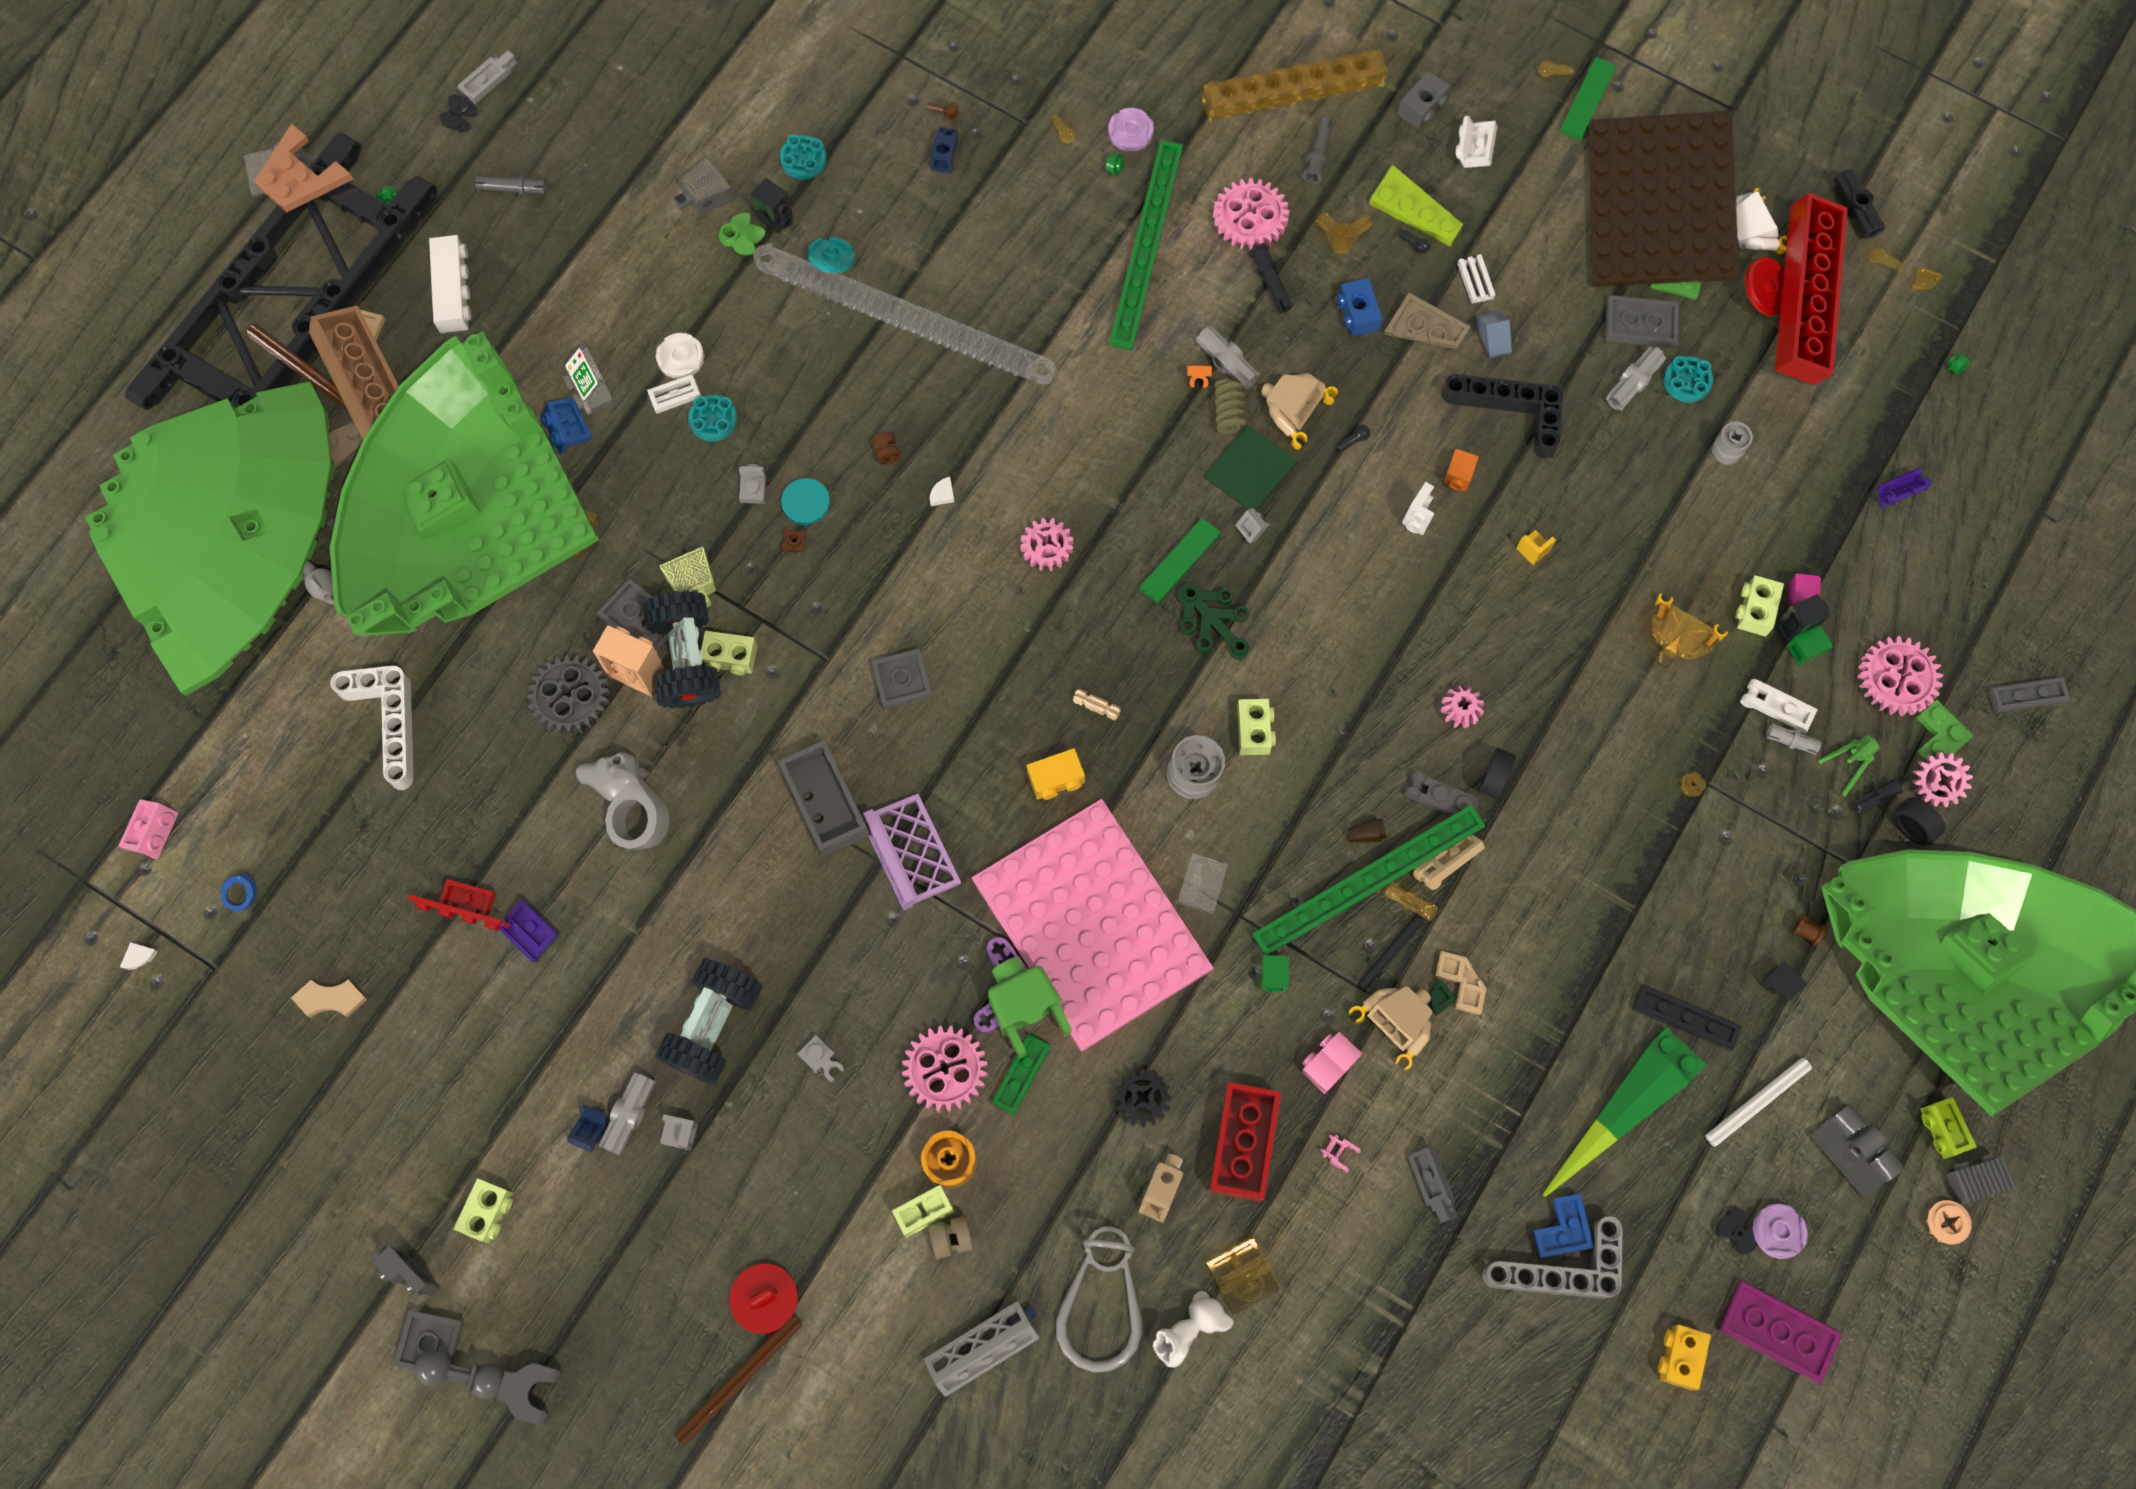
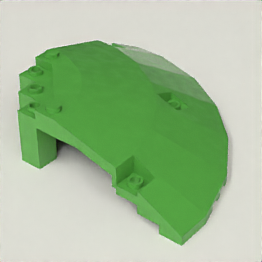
[86,381,335,696]

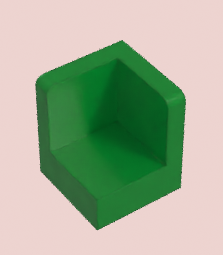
[1787,626,1833,667]
[1260,955,1289,992]

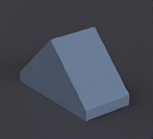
[1475,311,1512,359]

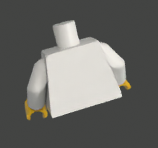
[1736,188,1787,254]

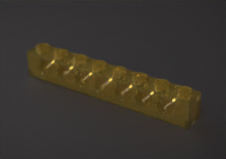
[1202,50,1388,121]

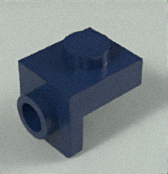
[567,1104,607,1153]

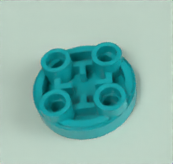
[780,134,826,180]
[1663,356,1713,403]
[688,395,737,442]

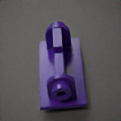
[1877,468,1932,508]

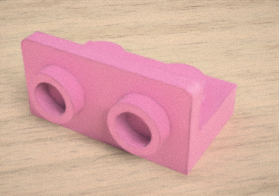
[119,800,178,859]

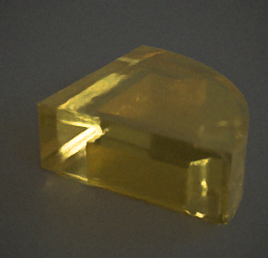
[1911,267,1943,291]

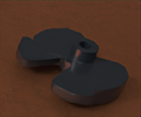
[440,94,477,133]
[1716,1209,1758,1256]

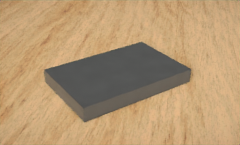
[1605,295,1679,348]
[596,578,669,655]

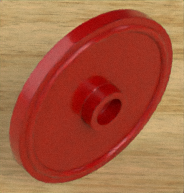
[1745,257,1784,316]
[729,1264,798,1334]

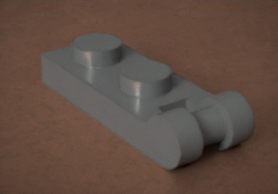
[1404,771,1480,816]

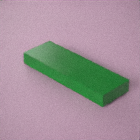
[991,1033,1052,1117]

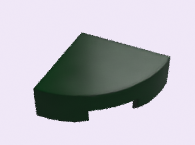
[1430,979,1457,1016]

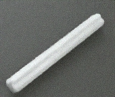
[1706,1058,1812,1146]

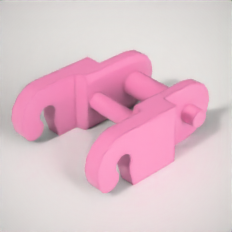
[1320,1135,1361,1173]

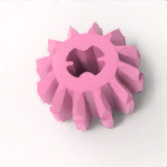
[1441,685,1484,729]

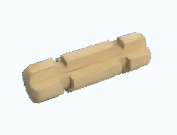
[1073,689,1121,720]

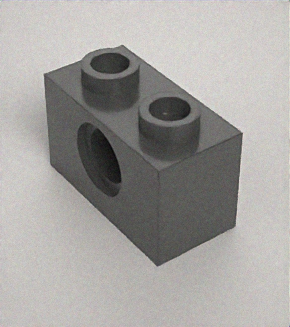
[1397,71,1450,129]

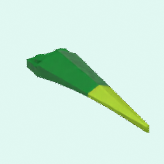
[1543,1027,1707,1197]

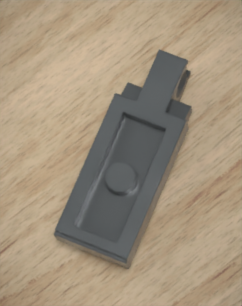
[1408,1145,1457,1223]

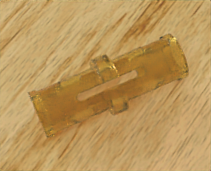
[1385,882,1438,921]

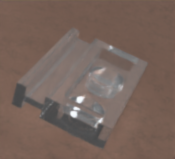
[1177,853,1228,914]

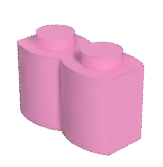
[1301,1032,1362,1094]

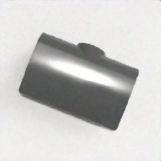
[1811,1103,1905,1199]

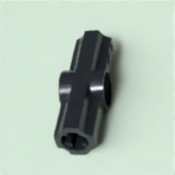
[1833,169,1886,239]

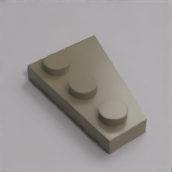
[1384,293,1471,350]

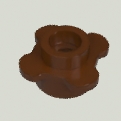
[781,528,807,553]

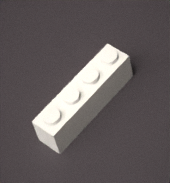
[429,235,471,333]

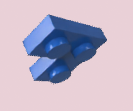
[1532,1194,1594,1258]

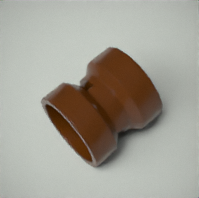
[871,432,901,465]

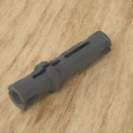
[475,175,548,195]

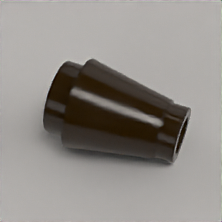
[1348,817,1387,843]

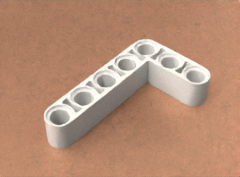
[330,666,414,790]

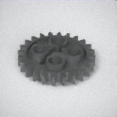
[527,655,611,735]

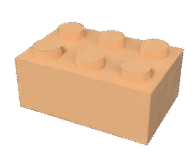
[593,625,666,697]

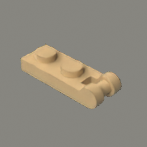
[1413,835,1485,890]

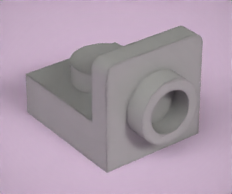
[739,464,766,504]

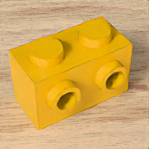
[1026,748,1085,800]
[1658,1325,1711,1390]

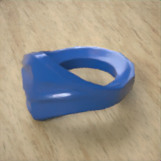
[221,873,257,911]

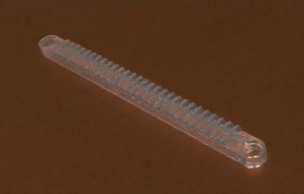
[753,245,1055,385]

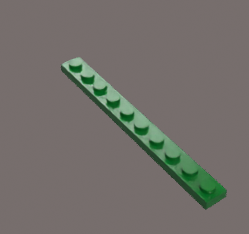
[1110,140,1183,351]
[1252,804,1485,955]

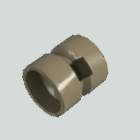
[928,1216,973,1260]

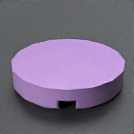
[1108,108,1154,152]
[1753,1203,1808,1259]

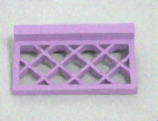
[862,794,961,910]

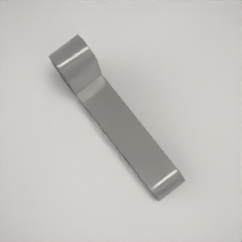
[1482,1216,1622,1299]

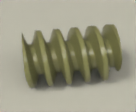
[1215,379,1247,434]

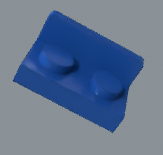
[541,397,592,454]

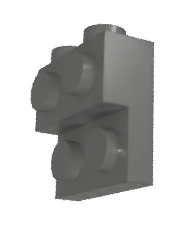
[372,1246,440,1297]

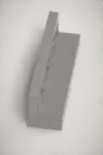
[923,1301,1039,1397]

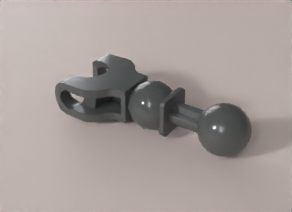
[414,1350,562,1425]

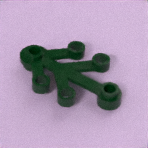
[1178,583,1249,660]

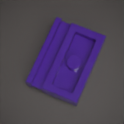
[500,899,560,962]

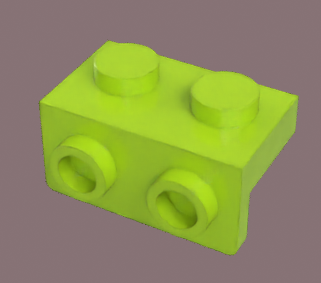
[1920,1097,1977,1159]

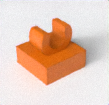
[1186,365,1212,388]

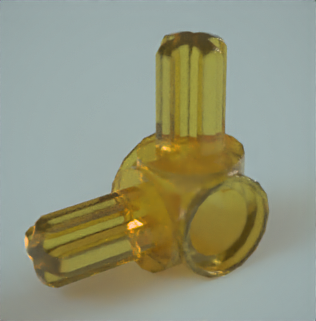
[1317,213,1373,254]

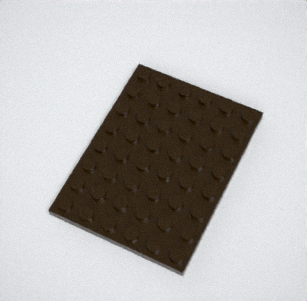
[1588,110,1739,287]

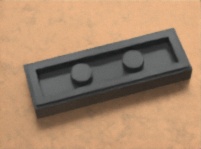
[1988,677,2071,714]

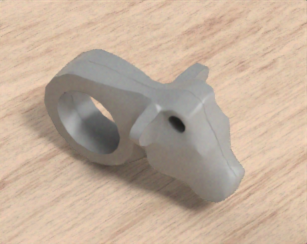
[576,752,669,850]

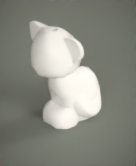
[1153,1291,1234,1367]

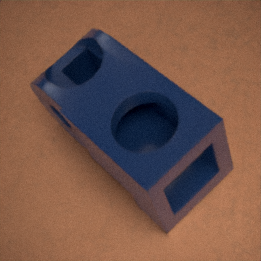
[931,127,958,174]

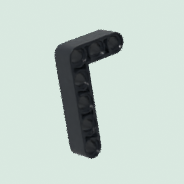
[1441,374,1563,459]

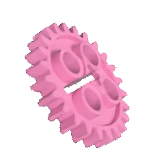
[1213,178,1289,250]
[1858,636,1943,716]
[902,1026,988,1113]

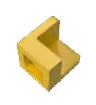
[1516,530,1556,565]

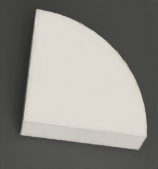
[930,477,954,506]
[120,942,158,970]

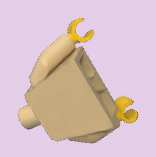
[1262,373,1338,450]
[1349,986,1432,1070]

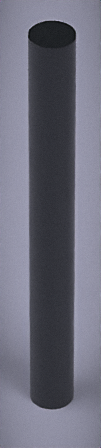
[1357,907,1430,991]

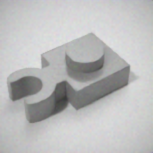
[797,1035,845,1083]

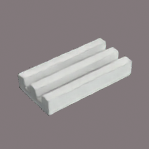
[1458,255,1495,304]
[647,374,701,414]

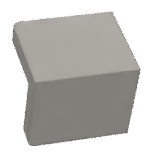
[660,1114,698,1150]

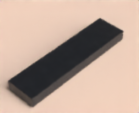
[1632,984,1742,1051]

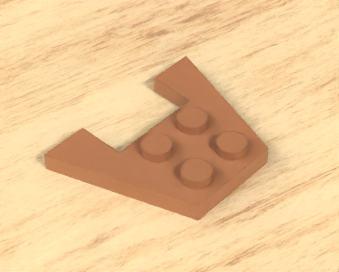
[254,124,353,212]

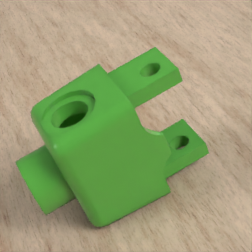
[988,957,1072,1059]

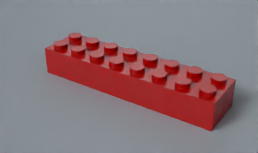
[1775,192,1848,385]

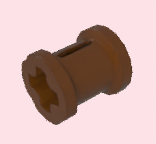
[1791,914,1827,947]

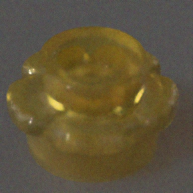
[1681,772,1706,796]

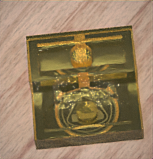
[1206,1237,1281,1315]

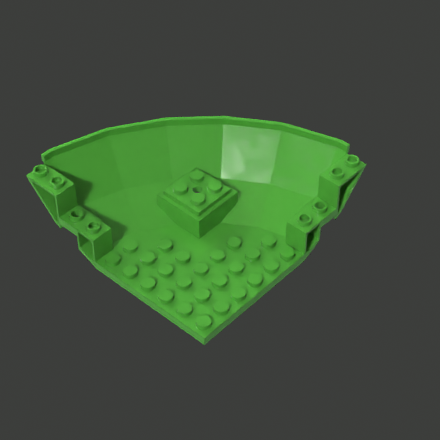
[330,331,600,636]
[1821,850,2136,1117]

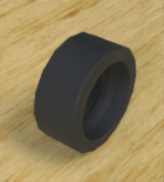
[1478,748,1516,799]
[1892,797,1946,846]

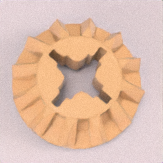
[1926,1200,1971,1245]

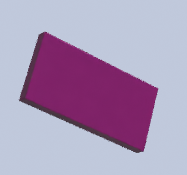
[1718,1280,1842,1384]

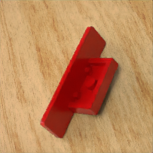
[407,879,511,931]

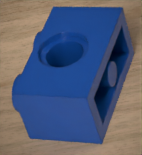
[1337,278,1382,337]

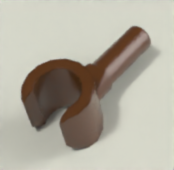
[927,102,960,121]

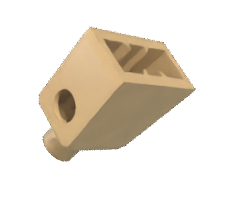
[1139,1154,1184,1223]

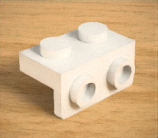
[1456,116,1497,168]

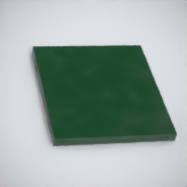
[1204,425,1298,511]

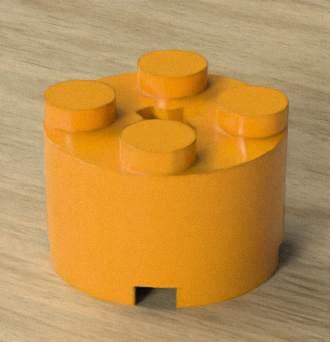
[921,1131,976,1189]

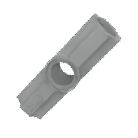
[1196,326,1260,389]
[1606,347,1666,411]
[599,1072,656,1156]

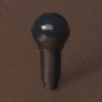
[1398,228,1431,254]
[1336,425,1371,452]

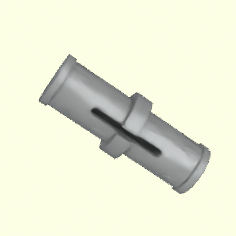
[1766,723,1822,755]

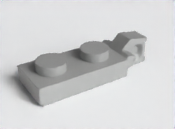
[457,51,518,105]

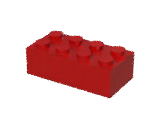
[1209,1082,1281,1203]

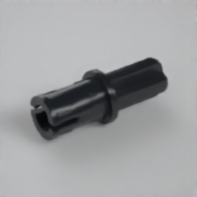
[1852,779,1903,814]

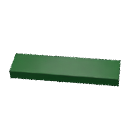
[1560,57,1617,141]
[1139,518,1221,604]

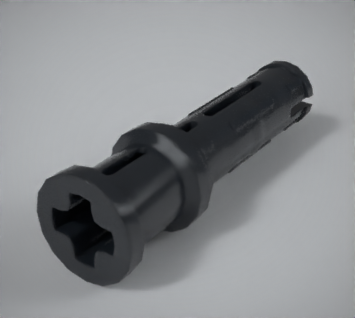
[1249,243,1293,313]

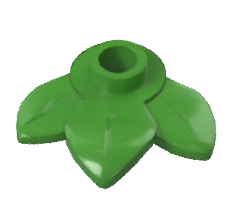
[718,213,766,255]

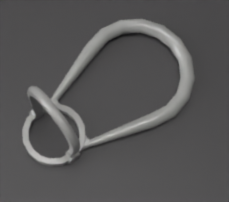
[1056,1226,1142,1373]

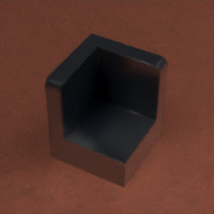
[1759,961,1808,1001]

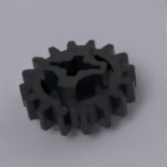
[1114,1069,1172,1128]

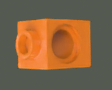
[1443,449,1479,491]

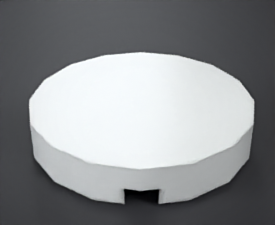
[656,333,704,379]

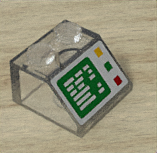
[563,343,614,415]

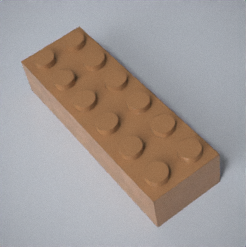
[309,305,399,440]

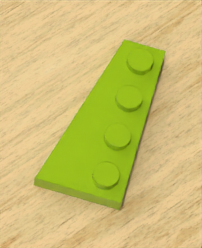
[1369,165,1463,247]

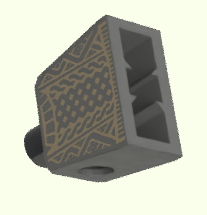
[674,156,734,214]

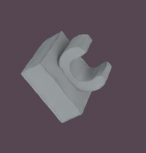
[1235,508,1269,544]

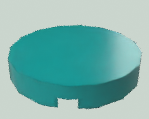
[808,237,855,273]
[781,478,830,526]

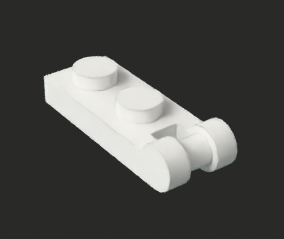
[1740,679,1818,733]

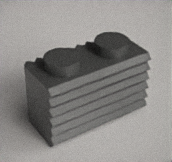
[1946,1154,2017,1205]

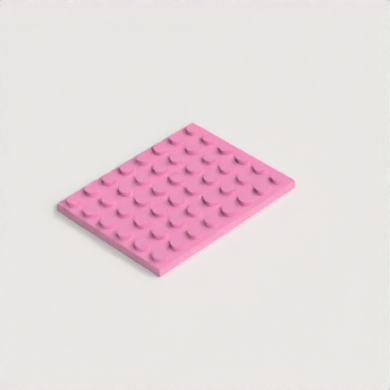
[972,799,1213,1053]

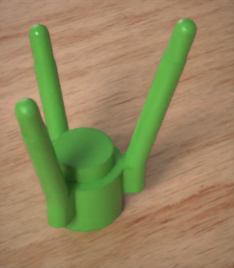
[1818,735,1879,796]

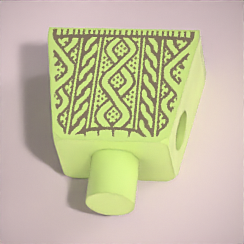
[660,547,716,608]

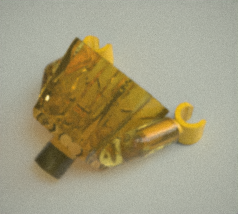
[1651,593,1728,668]

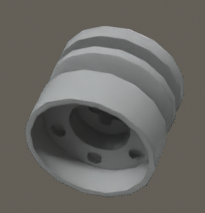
[1167,735,1225,799]

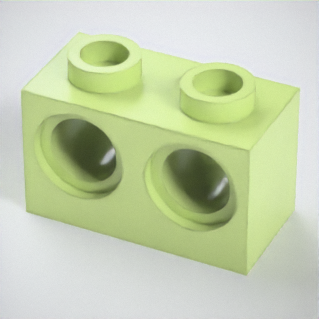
[1736,575,1784,637]
[701,631,758,675]
[1237,699,1276,755]
[453,1178,513,1244]
[892,1185,954,1238]

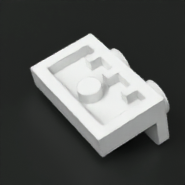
[1402,482,1434,535]

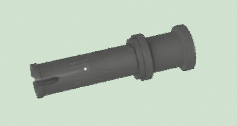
[1302,116,1334,184]

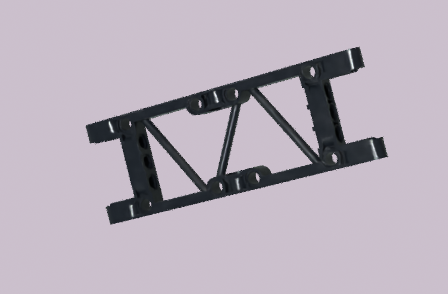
[125,133,438,413]

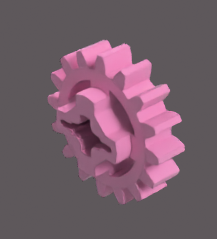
[1021,518,1073,571]
[1912,751,1973,807]

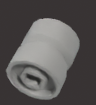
[1712,421,1753,465]

